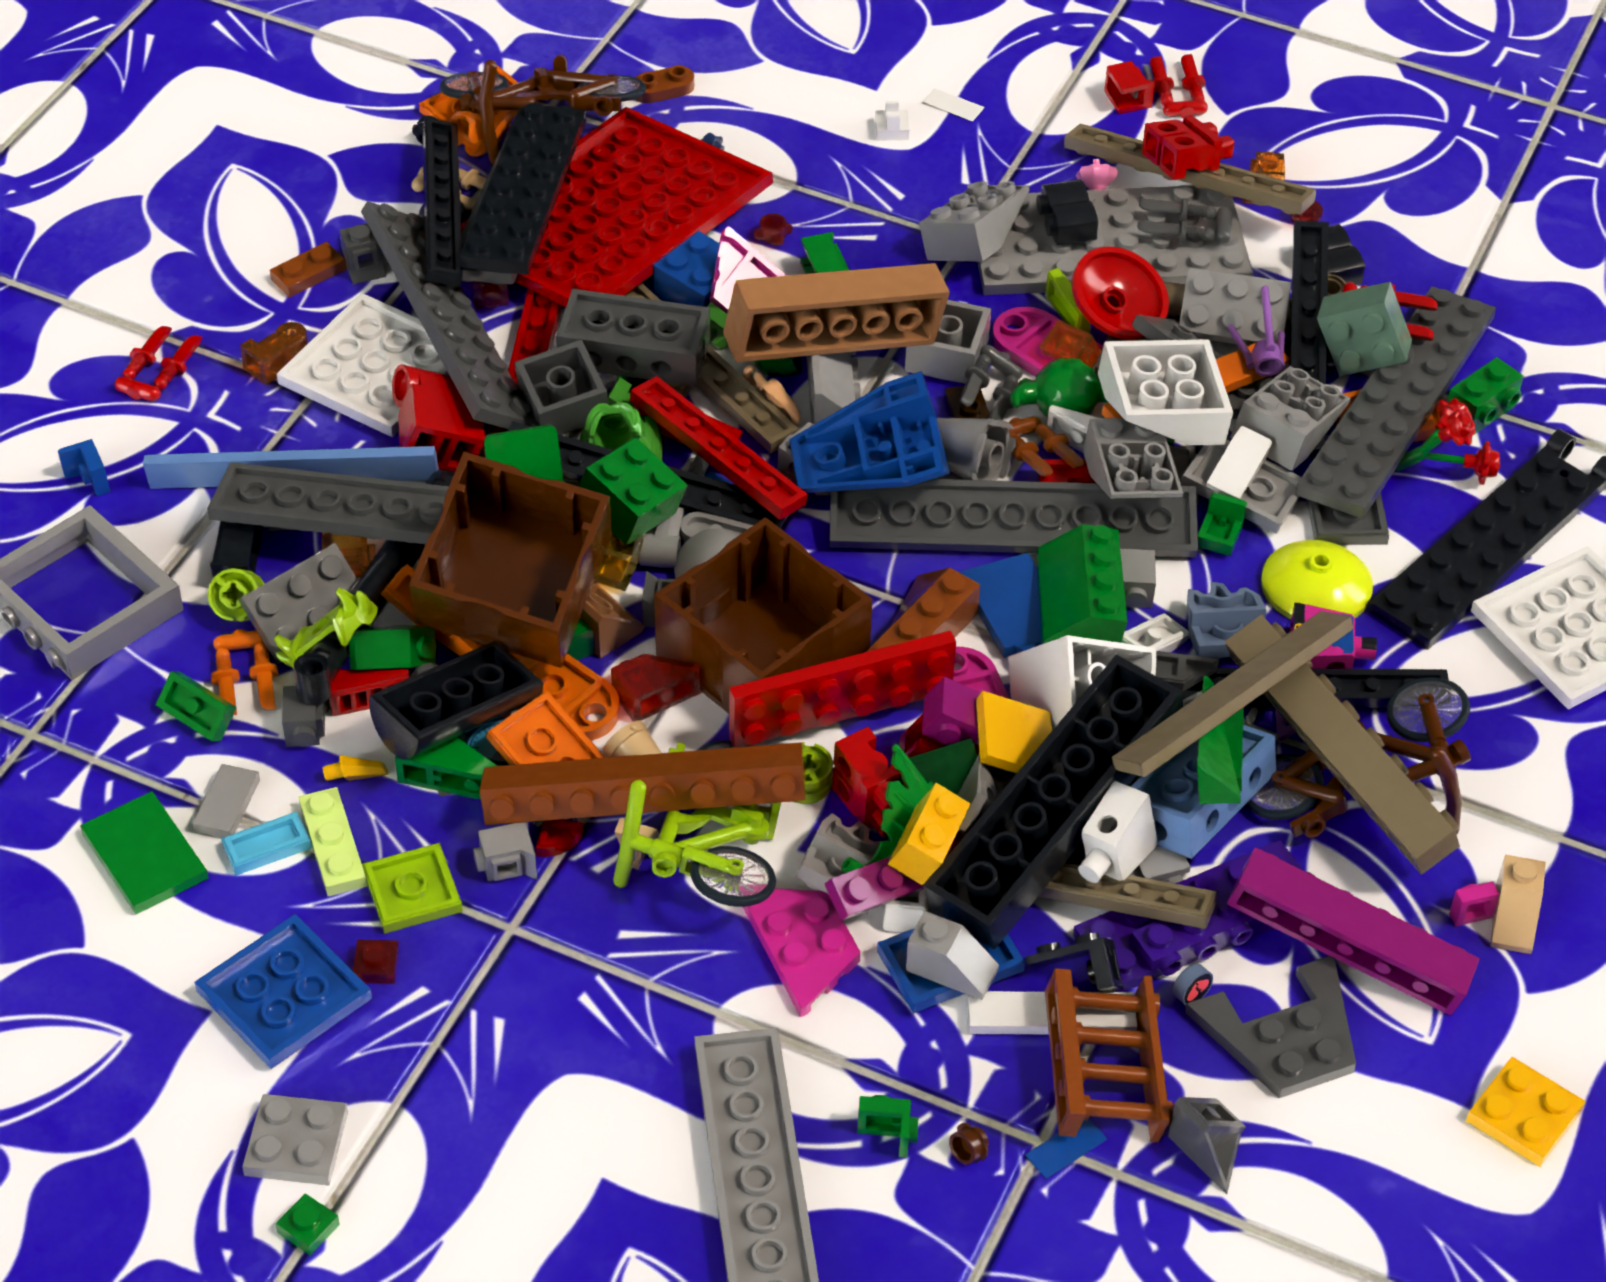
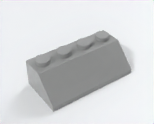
[806,351,861,424]

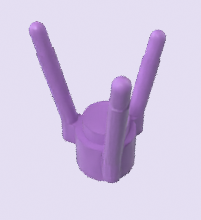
[1227,285,1285,377]

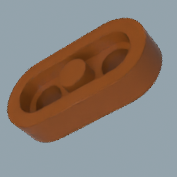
[632,65,695,103]

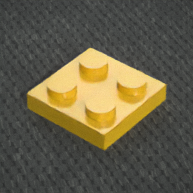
[1466,1057,1586,1167]

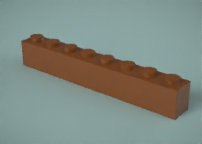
[480,742,806,825]

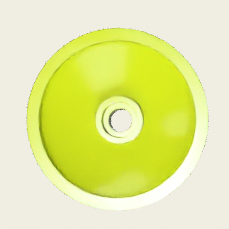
[1261,540,1373,619]

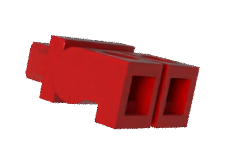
[1142,115,1234,180]
[831,727,901,838]

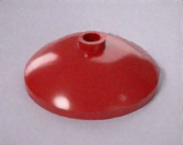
[1071,246,1169,340]

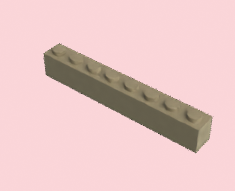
[1224,614,1460,875]

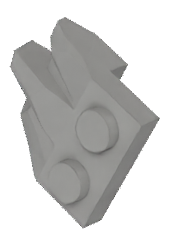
[796,813,881,915]

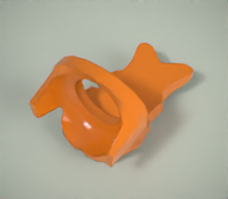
[449,110,518,157]

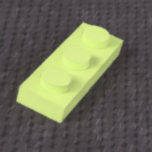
[298,787,367,897]

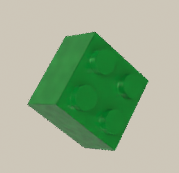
[578,437,688,545]

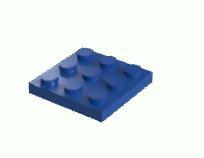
[194,914,372,1069]

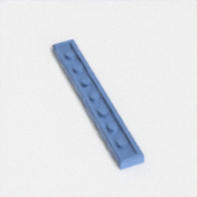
[143,446,439,489]

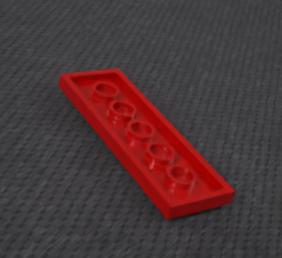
[729,630,957,748]

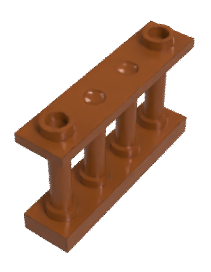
[1045,968,1174,1143]

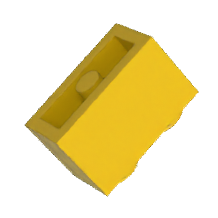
[888,783,970,885]

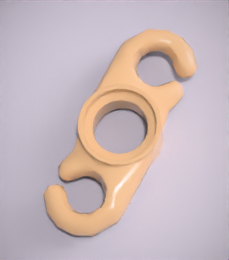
[743,365,801,427]

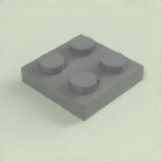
[242,1094,348,1186]

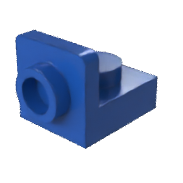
[57,439,111,496]

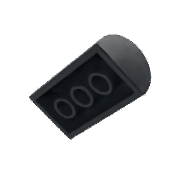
[369,641,544,759]

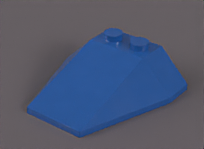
[789,371,950,493]

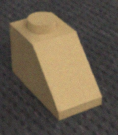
[1490,854,1546,954]

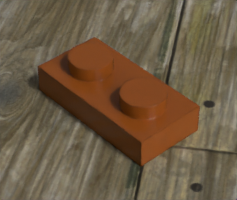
[269,241,347,298]

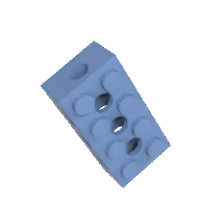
[1131,725,1276,859]

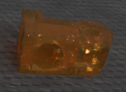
[240,322,307,385]

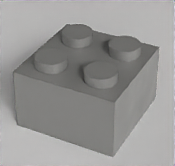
[905,300,991,384]

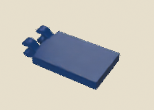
[960,553,1042,658]

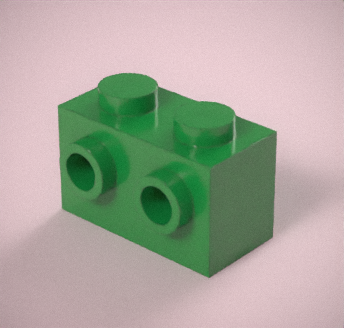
[1447,357,1524,435]

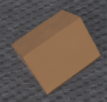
[581,583,646,659]

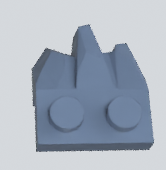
[1187,582,1266,659]

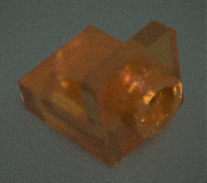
[1039,320,1101,368]

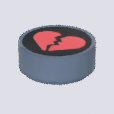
[1173,964,1213,1005]

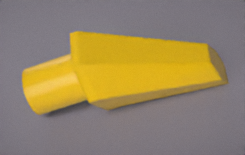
[323,755,388,781]

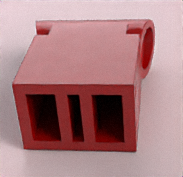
[392,364,485,472]

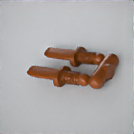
[1008,416,1084,477]

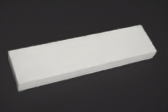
[968,991,1137,1035]

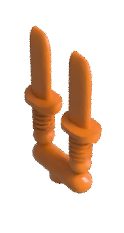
[210,629,278,715]

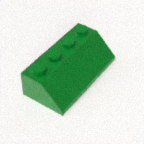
[1036,524,1128,644]

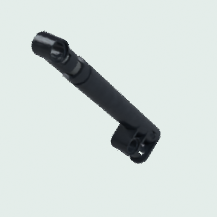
[293,470,455,705]

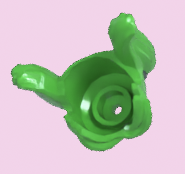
[579,402,663,484]

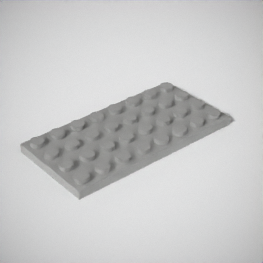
[977,185,1253,295]

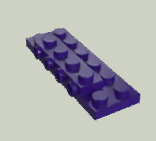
[1073,840,1304,992]

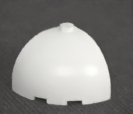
[1008,635,1156,731]

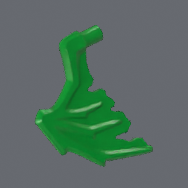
[841,744,933,873]

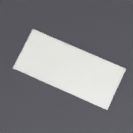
[922,88,985,121]

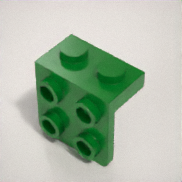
[483,425,564,482]

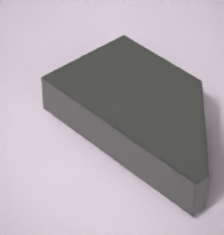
[1155,651,1219,692]

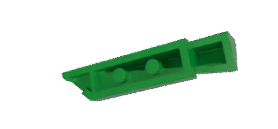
[1197,676,1244,804]

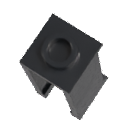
[210,521,264,578]

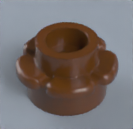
[949,1123,989,1165]

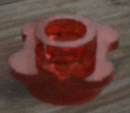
[754,214,793,246]

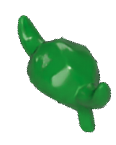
[1010,358,1109,418]

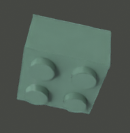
[1317,282,1412,377]

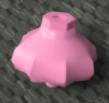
[1076,159,1118,191]

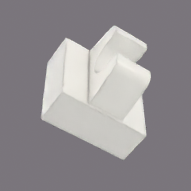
[875,101,910,141]

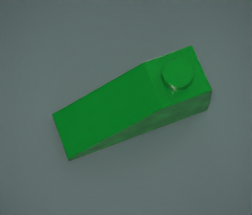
[395,737,497,800]

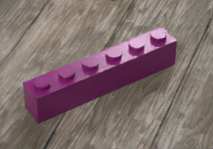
[1227,847,1480,1016]

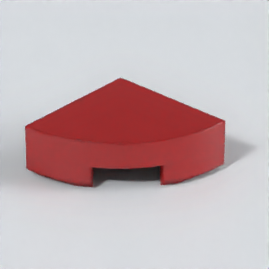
[536,819,584,857]

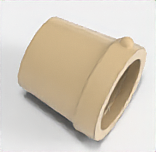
[603,720,662,758]

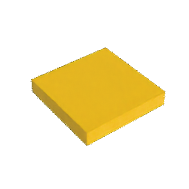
[976,691,1052,773]

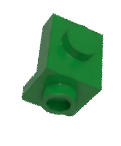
[1198,492,1247,556]
[857,1095,919,1158]

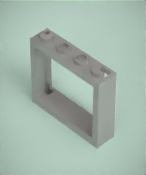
[0,505,184,680]

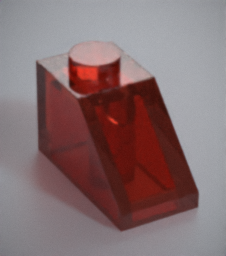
[611,654,701,721]

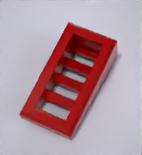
[330,669,410,715]

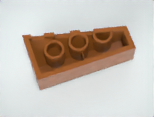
[866,567,980,652]

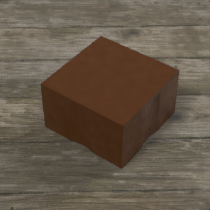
[409,451,612,668]
[654,517,873,714]

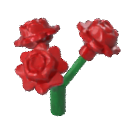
[1396,398,1501,485]

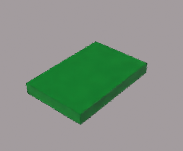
[80,791,209,914]

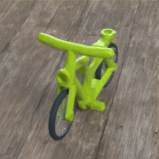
[613,740,781,907]

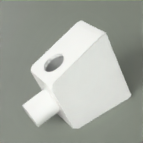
[1078,781,1158,883]

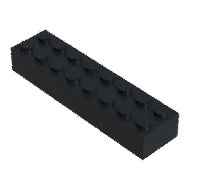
[923,654,1183,950]

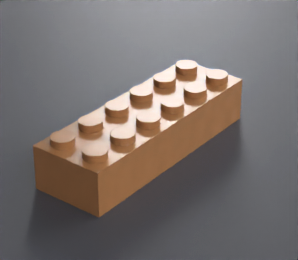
[723,263,950,362]

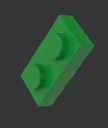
[156,671,237,742]

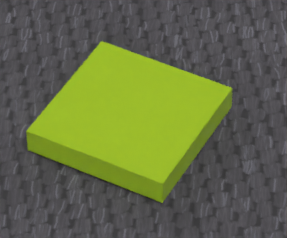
[362,842,463,934]

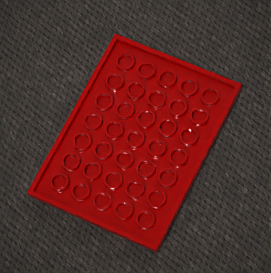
[461,107,773,307]

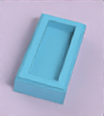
[221,811,312,876]

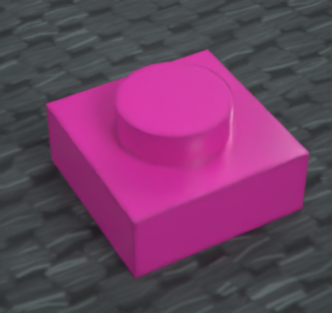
[1449,881,1500,927]

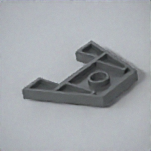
[1185,956,1356,1098]

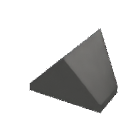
[1168,1097,1246,1194]

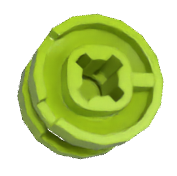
[208,568,265,622]
[793,742,833,804]

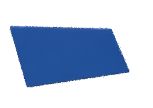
[1025,1119,1107,1179]

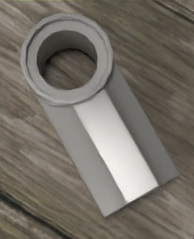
[639,507,684,569]

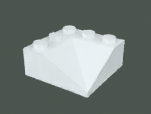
[1098,339,1233,446]

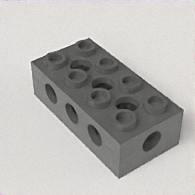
[556,289,710,386]

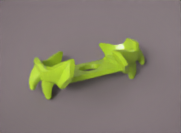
[274,588,378,669]

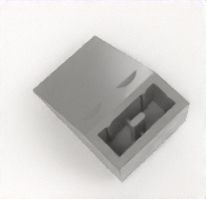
[919,181,1030,262]
[1230,366,1351,471]
[1083,418,1183,499]

